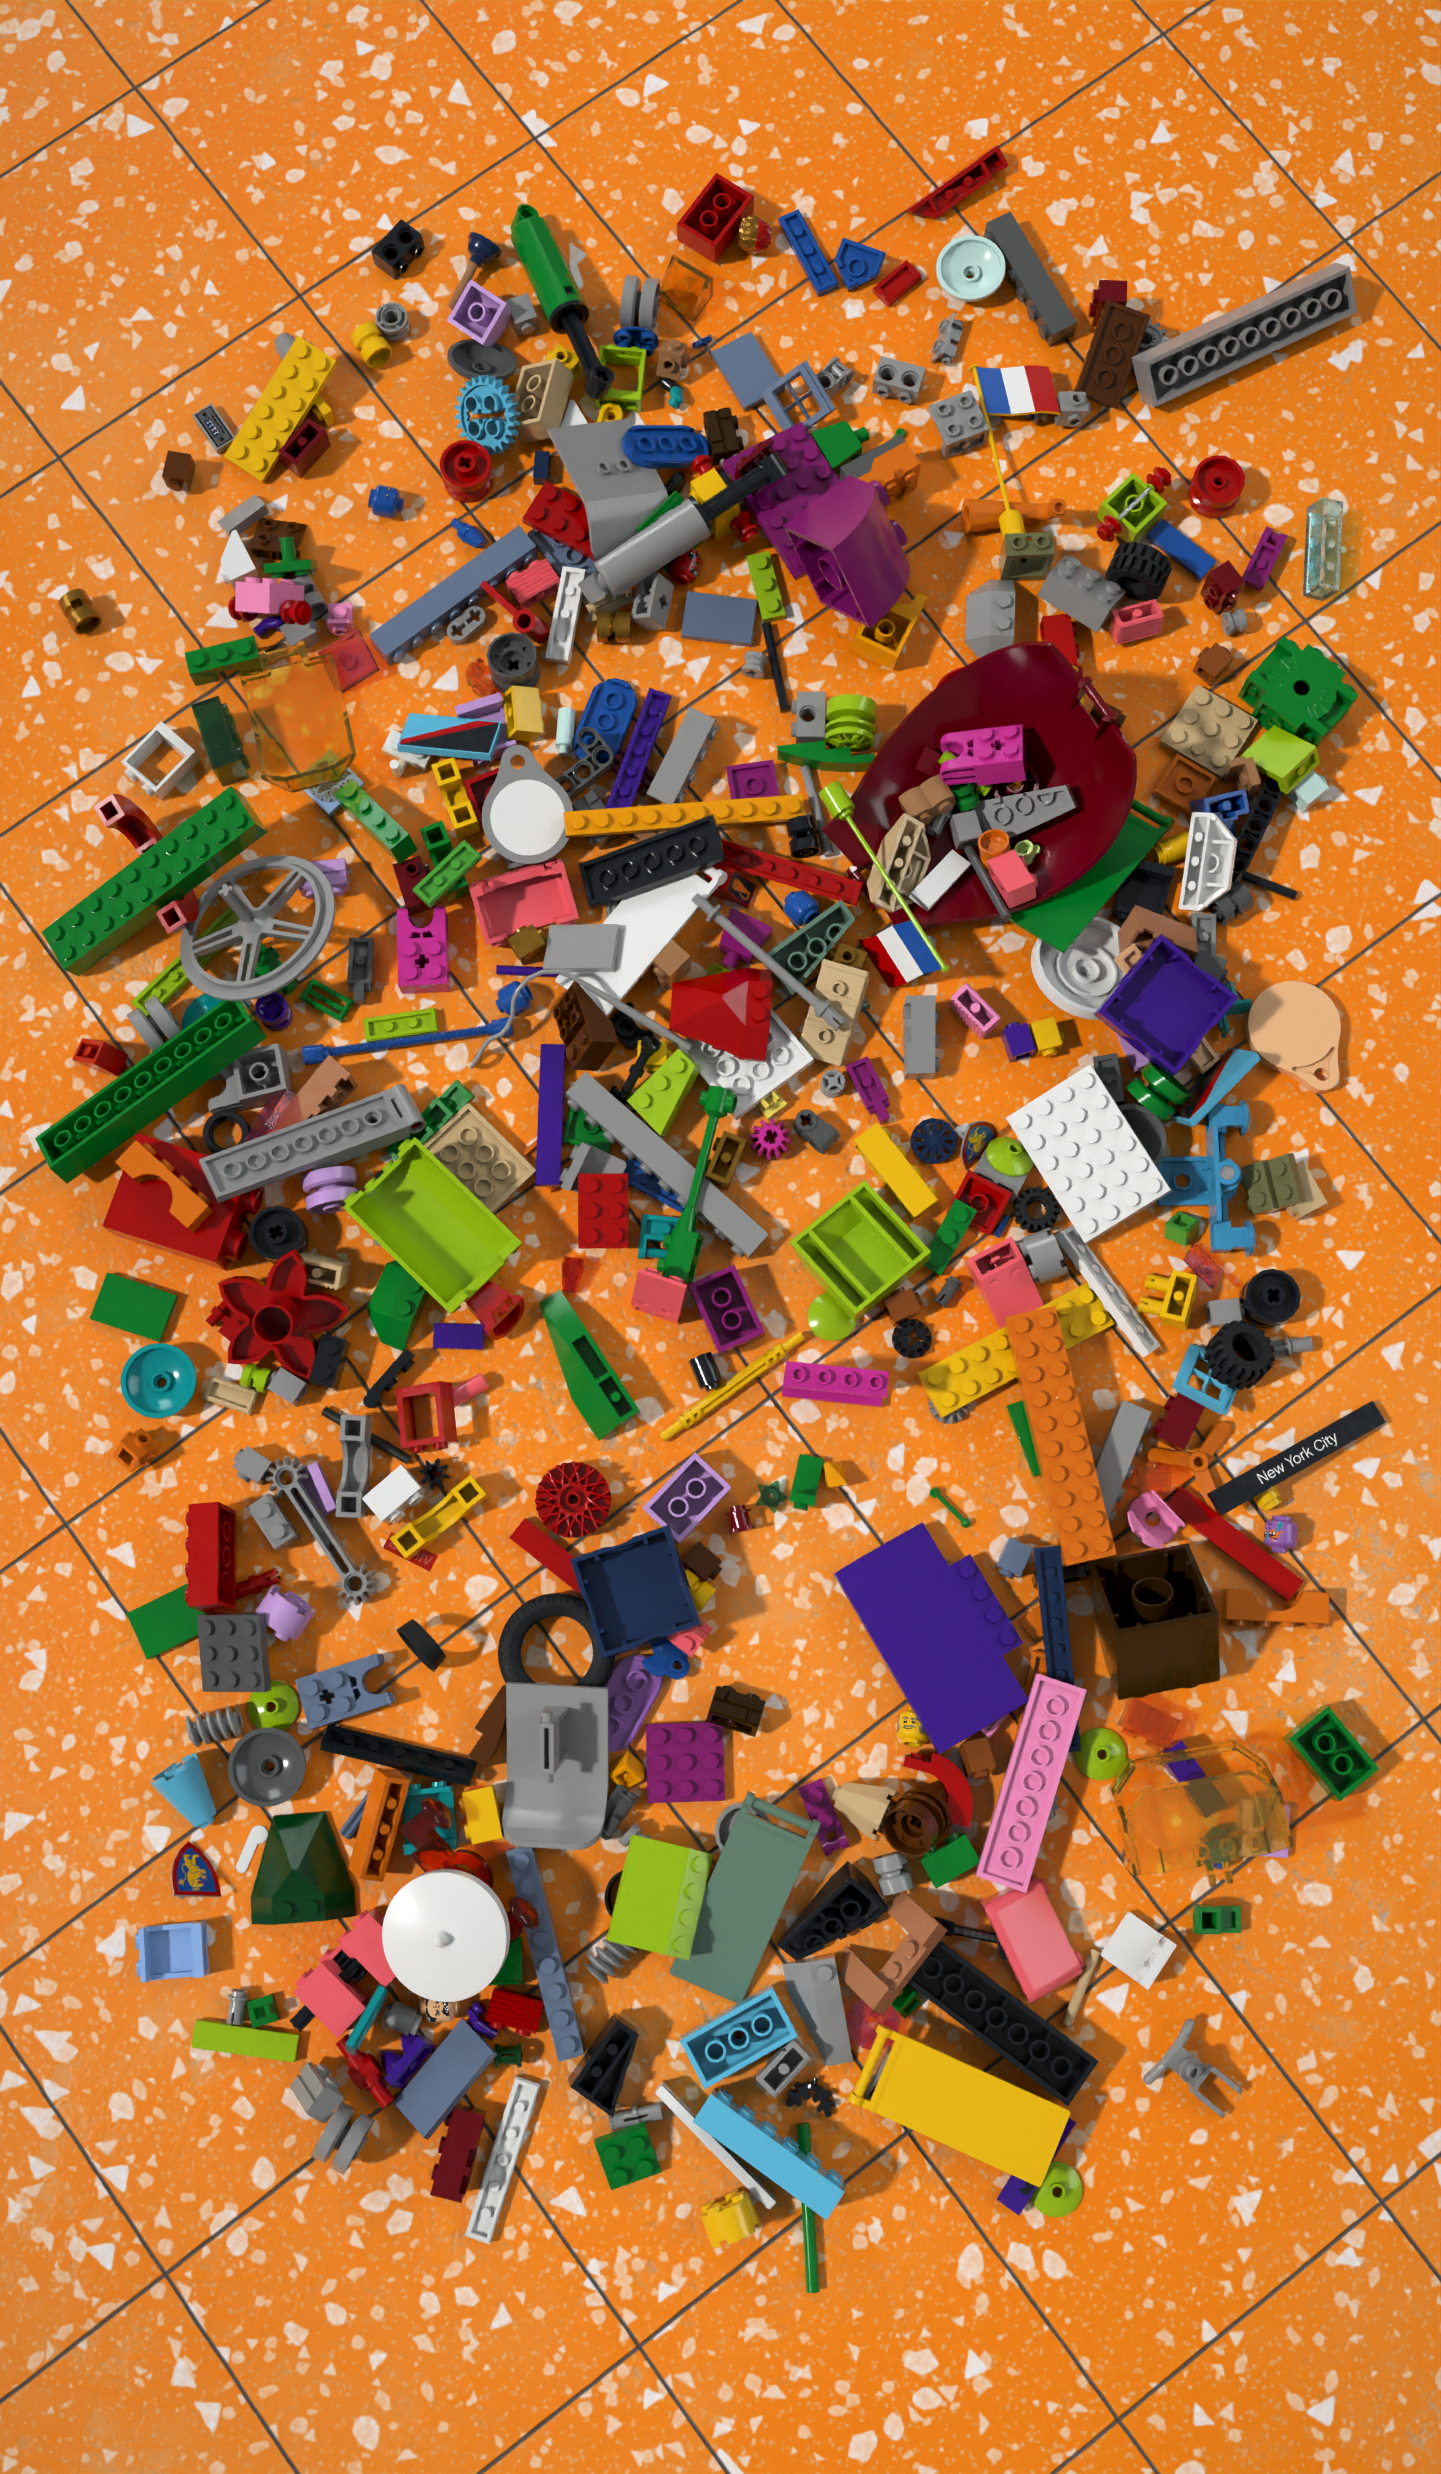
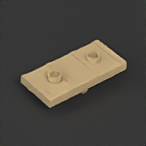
[799,959,870,1067]

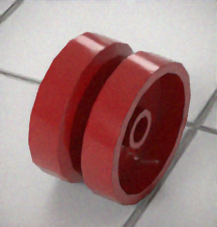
[440,440,494,503]
[1188,455,1245,519]

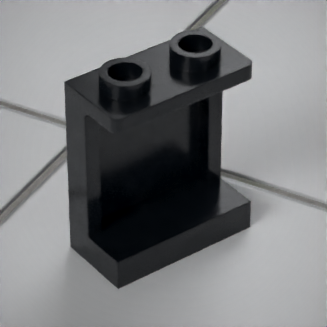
[1111,860,1176,923]

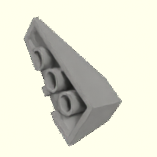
[782,1954,853,2066]

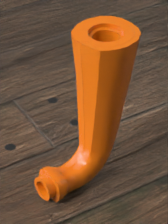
[961,498,1066,533]

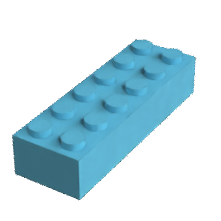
[693,2088,846,2220]

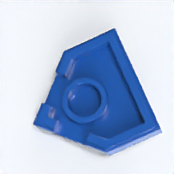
[835,238,886,292]

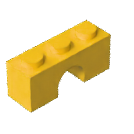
[431,757,480,839]

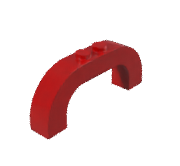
[93,794,199,934]

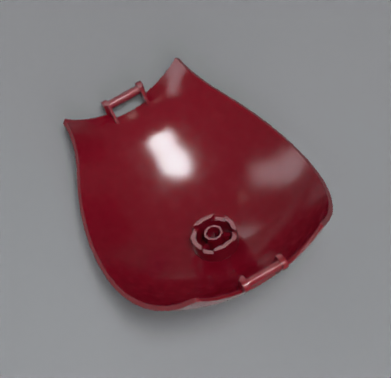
[822,641,1137,931]

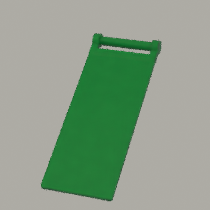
[1009,799,1175,953]

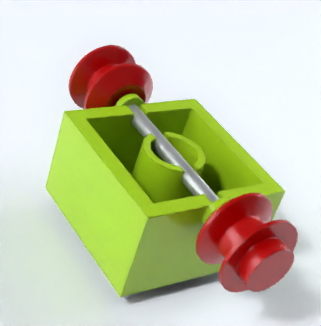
[1096,467,1172,543]

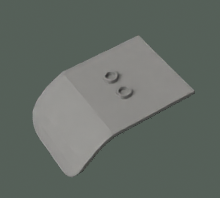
[547,419,668,561]
[502,1682,609,1850]

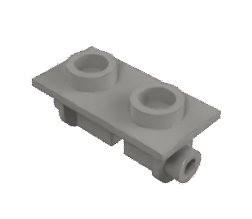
[931,312,963,365]

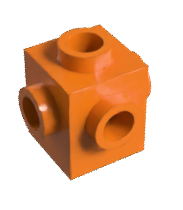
[113,1428,159,1473]

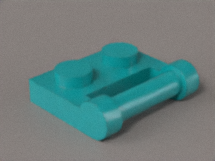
[638,1214,679,1259]

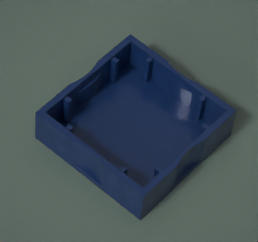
[570,1525,703,1659]

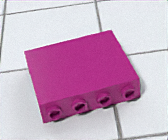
[782,1361,889,1407]

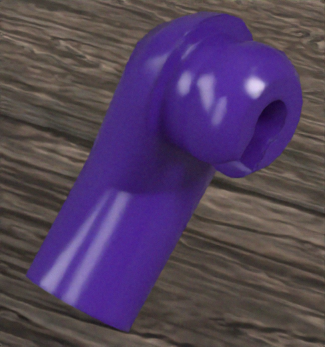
[253,615,286,638]

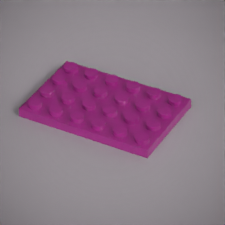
[722,422,840,581]

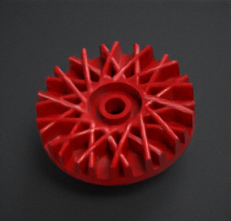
[535,1461,611,1538]

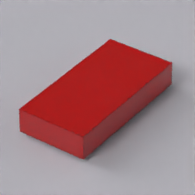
[873,260,922,308]

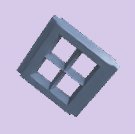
[760,360,836,431]

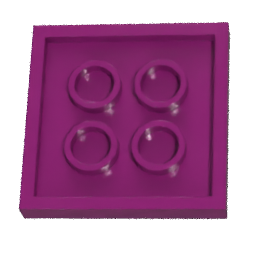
[646,1722,725,1803]

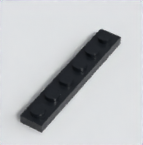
[320,1724,477,1787]

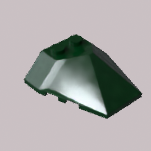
[251,1812,356,1925]

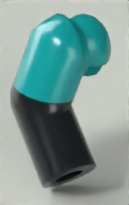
[660,377,684,409]

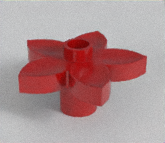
[218,1248,351,1380]

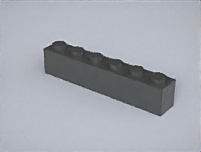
[983,211,1077,347]

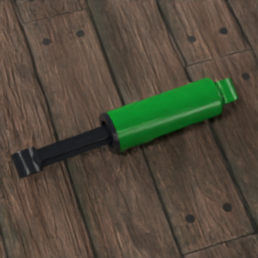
[510,204,615,400]

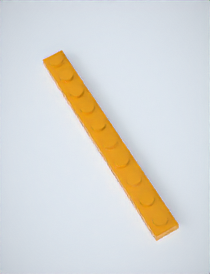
[563,794,805,838]

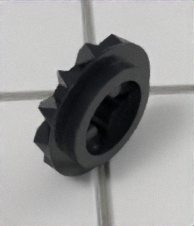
[892,1319,932,1359]

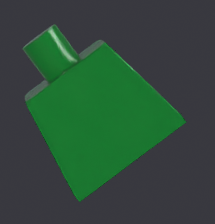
[811,421,870,476]

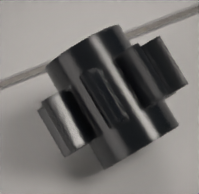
[419,1458,451,1490]

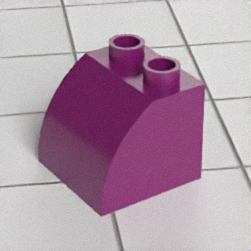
[783,475,910,628]

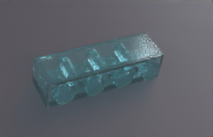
[1303,497,1343,601]

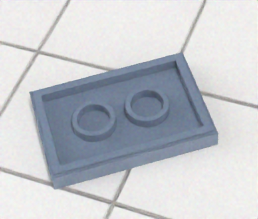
[711,332,785,412]
[681,591,757,647]

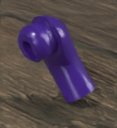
[467,2001,498,2041]

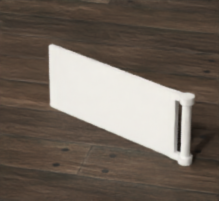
[555,866,728,1017]

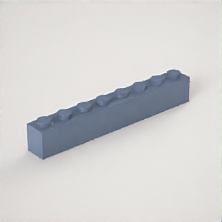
[369,525,538,666]
[506,1846,586,2062]

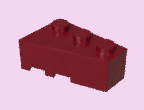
[430,2103,487,2203]

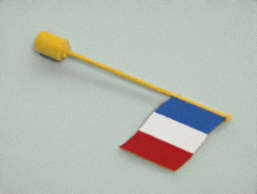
[970,364,1060,540]

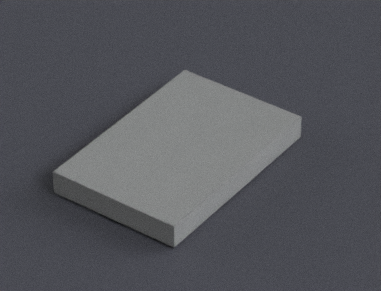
[543,924,621,972]

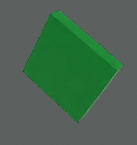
[562,1107,612,1154]

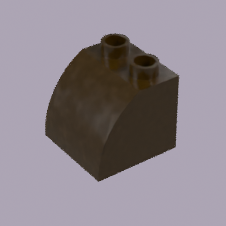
[1088,1543,1220,1700]

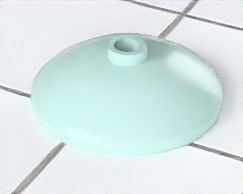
[936,235,1005,302]

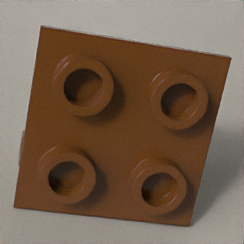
[249,518,307,560]

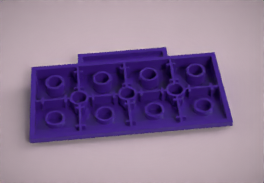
[833,1522,1029,1754]

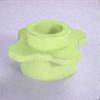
[1014,840,1040,865]

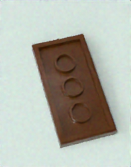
[1074,299,1151,409]

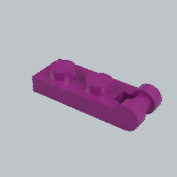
[1242,526,1288,592]
[798,1778,850,1857]

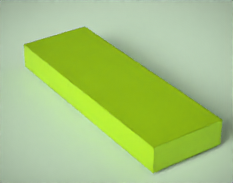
[363,1008,439,1042]

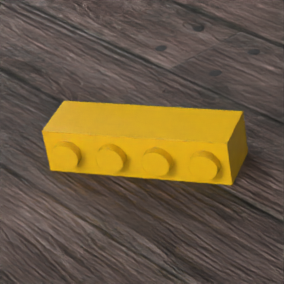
[853,1123,938,1222]

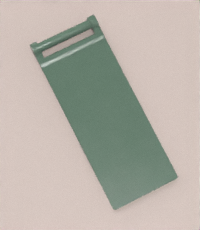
[670,1791,821,2003]

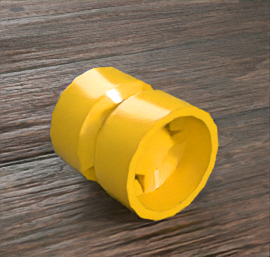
[350,322,393,368]
[685,1568,717,1613]

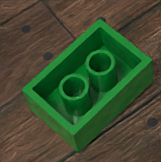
[1282,1706,1379,1802]

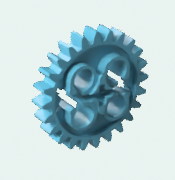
[454,375,521,455]

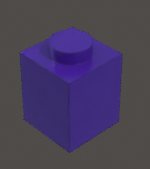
[1001,1022,1036,1063]

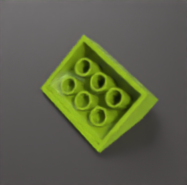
[606,1834,713,1961]

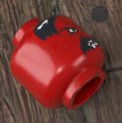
[669,549,703,585]

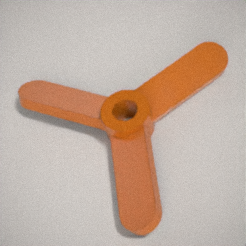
[1147,1421,1231,1510]

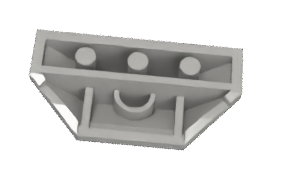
[965,579,1016,658]

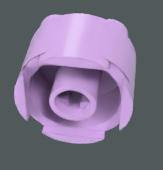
[255,1585,315,1642]

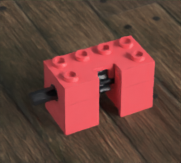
[290,1908,396,2038]

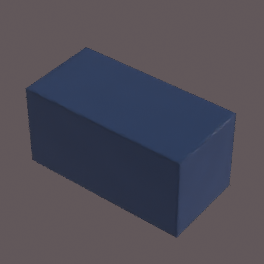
[533,451,551,485]

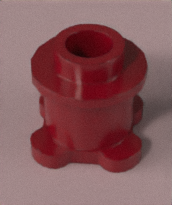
[726,1505,755,1534]

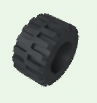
[1106,542,1172,601]
[1204,1320,1275,1390]

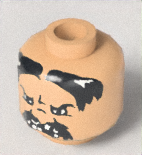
[420,1997,459,2023]

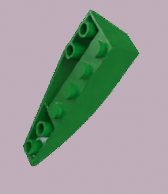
[539,1290,641,1441]

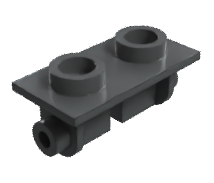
[601,1784,639,1840]

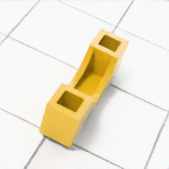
[390,1475,489,1560]

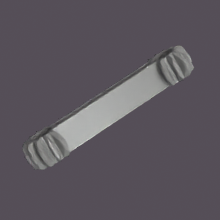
[266,1456,379,1605]

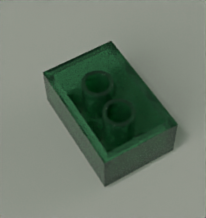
[191,696,251,787]

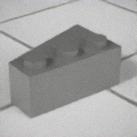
[902,995,940,1080]

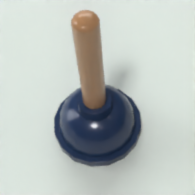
[448,232,502,310]

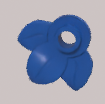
[642,1639,690,1680]

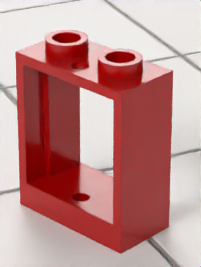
[396,1381,458,1454]

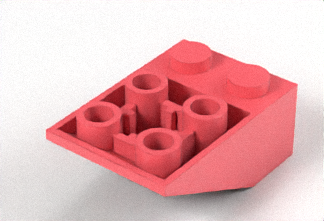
[965,1236,1044,1329]
[631,1267,688,1324]

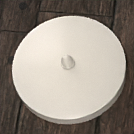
[1031,916,1125,1020]
[382,1869,510,2002]

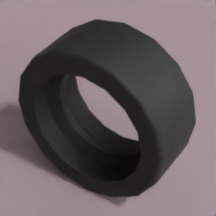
[202,1110,253,1154]

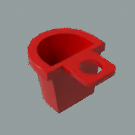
[466,1281,525,1340]

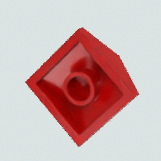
[946,1170,1013,1236]

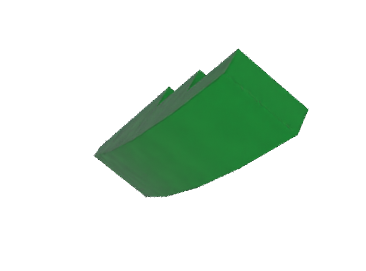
[777,741,875,772]
[385,1080,476,1161]

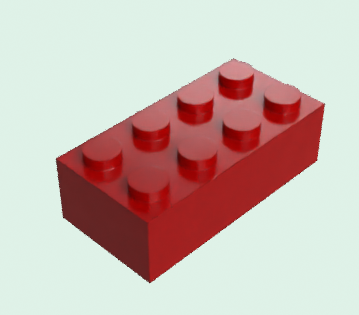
[185,1502,236,1613]

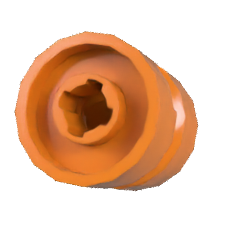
[978,829,1011,874]

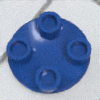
[613,326,659,357]

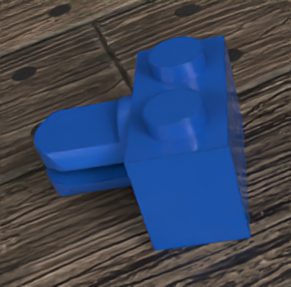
[1189,789,1250,839]

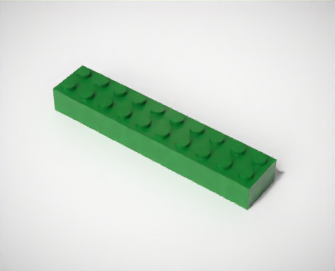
[41,786,267,976]
[35,1000,267,1184]

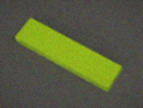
[191,2019,300,2063]

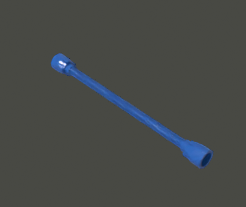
[302,1017,514,1065]

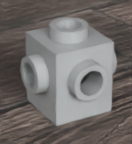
[1054,391,1091,427]

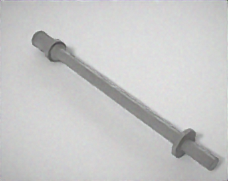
[691,893,846,1031]

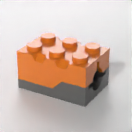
[839,434,921,506]

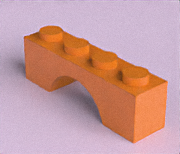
[115,1140,214,1232]
[1221,1588,1329,1629]

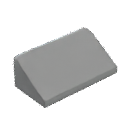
[217,494,269,537]

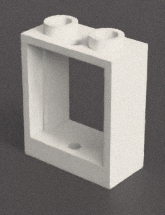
[121,721,200,800]

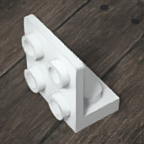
[1100,1912,1177,1989]

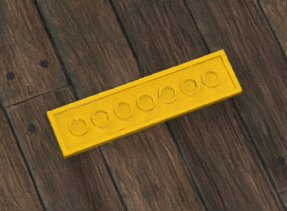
[917,1282,1114,1419]

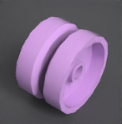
[301,1166,359,1214]

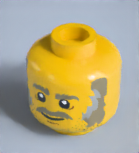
[896,1707,929,1747]

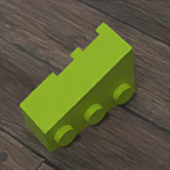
[627,1048,701,1137]

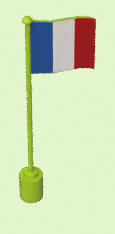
[819,781,949,987]

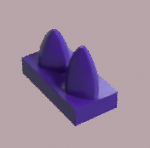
[381,2033,436,2088]

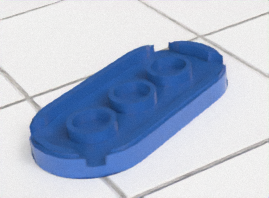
[622,425,710,468]
[573,678,637,764]

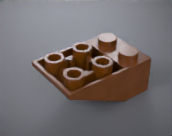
[553,981,619,1071]

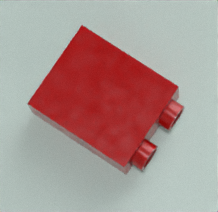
[103,1133,265,1271]

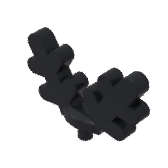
[786,2077,835,2117]

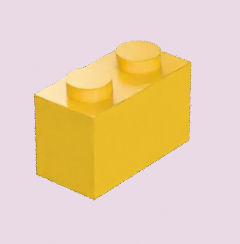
[503,685,544,742]
[459,1785,504,1845]

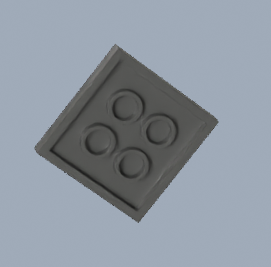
[197,1613,271,1692]

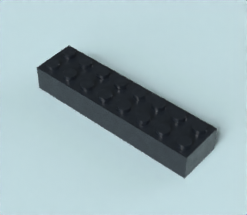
[908,1940,1098,2106]

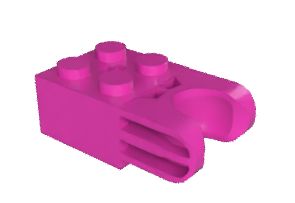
[940,724,1026,786]
[397,906,450,994]

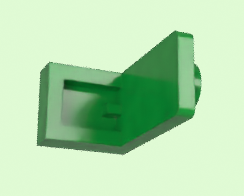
[789,1454,824,1511]

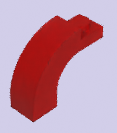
[901,1752,973,1828]

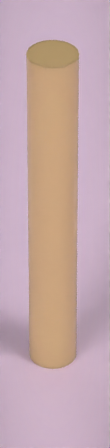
[1062,1948,1100,2027]

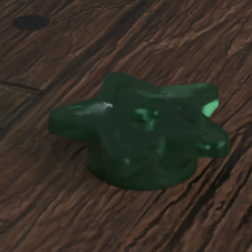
[756,1480,788,1513]

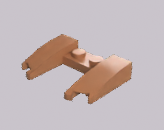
[837,1891,948,2015]

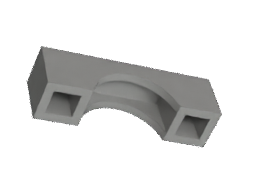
[336,1414,372,1518]

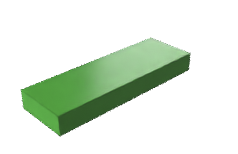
[412,840,482,908]

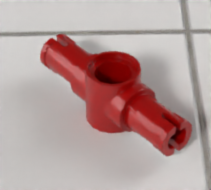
[336,2034,395,2109]

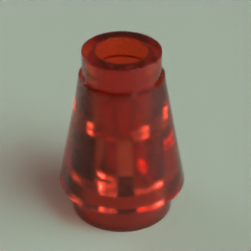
[561,1256,585,1293]

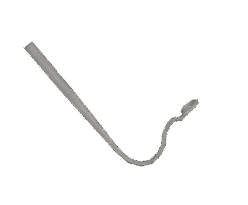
[470,969,693,1069]

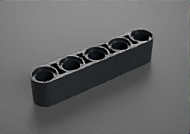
[1231,777,1284,884]

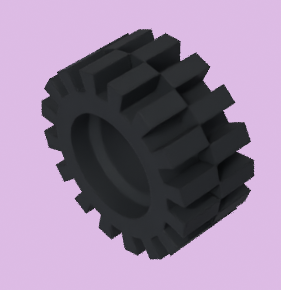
[1013,1186,1060,1233]

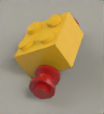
[689,455,759,543]

